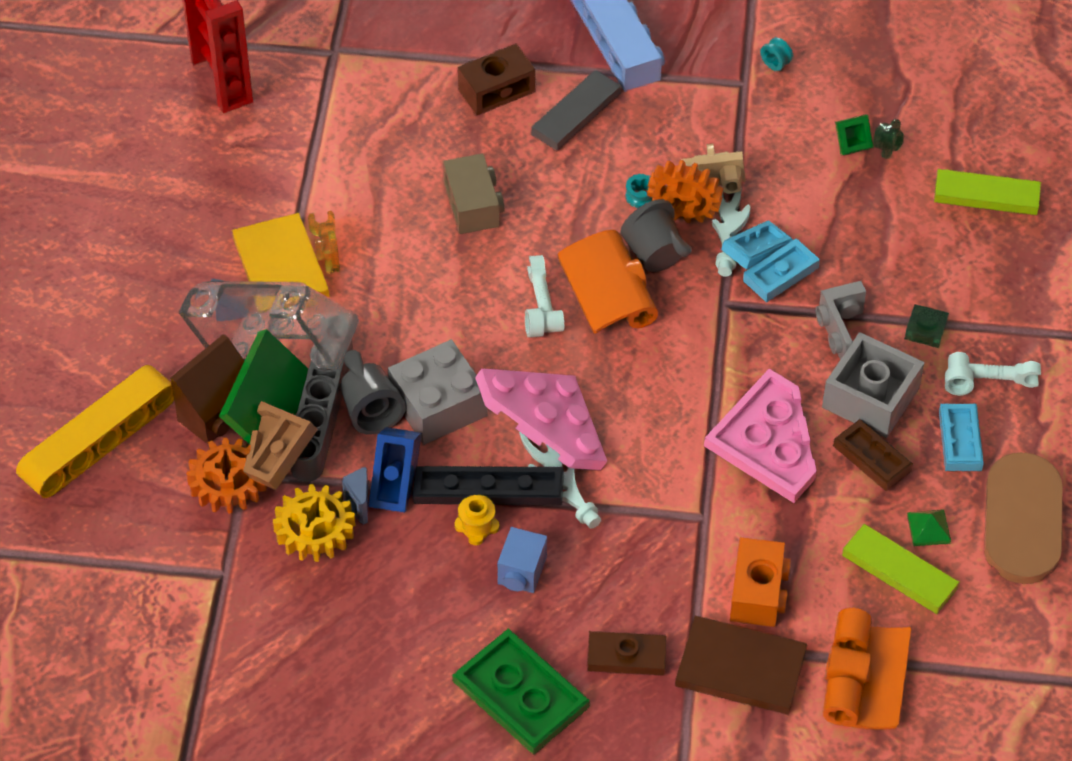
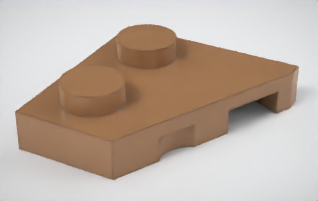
[243,401,318,490]

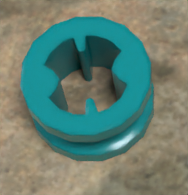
[760,37,793,71]
[625,174,653,208]

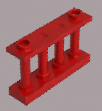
[183,0,254,114]

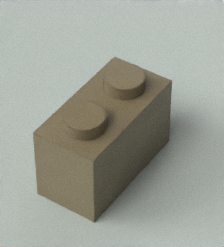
[443,153,504,234]

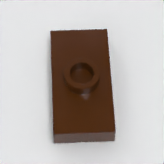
[833,419,913,491]
[587,631,666,676]

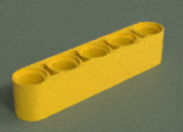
[16,365,174,498]

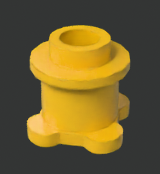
[455,495,499,546]

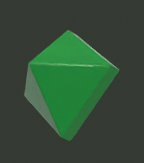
[835,114,874,155]
[907,509,951,547]

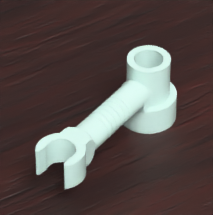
[525,255,564,338]
[945,352,1041,396]

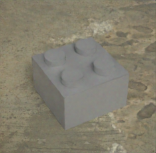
[822,332,925,439]
[388,339,488,445]

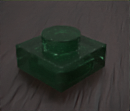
[904,304,949,348]

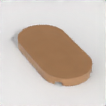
[984,453,1062,584]

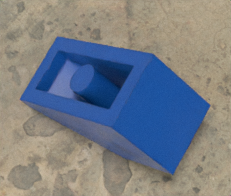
[368,427,422,513]

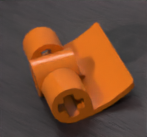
[558,229,658,334]
[823,608,911,730]

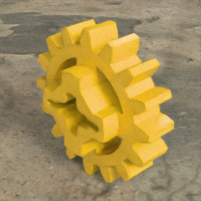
[273,484,355,562]

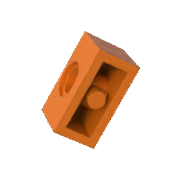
[730,537,791,627]

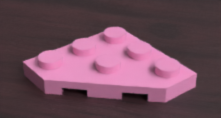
[475,368,607,470]
[704,369,817,503]

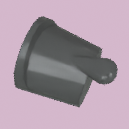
[620,199,692,272]
[340,350,406,434]

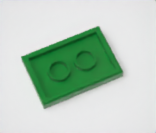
[219,329,309,445]
[452,628,590,755]

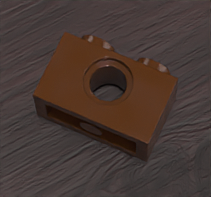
[457,44,536,116]

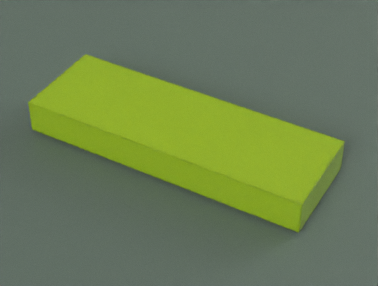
[934,169,1041,215]
[842,524,959,614]

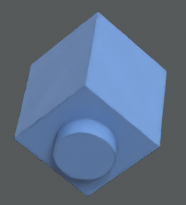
[497,527,547,593]

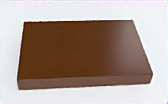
[675,615,807,715]

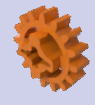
[647,160,723,223]
[186,437,267,514]

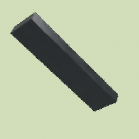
[413,466,564,505]

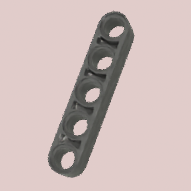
[291,318,353,482]

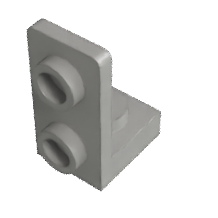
[815,281,866,360]

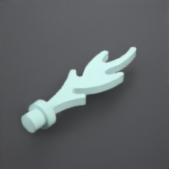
[712,191,751,277]
[519,432,601,528]

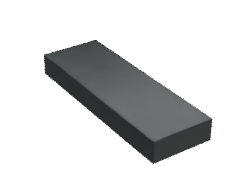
[531,70,621,151]

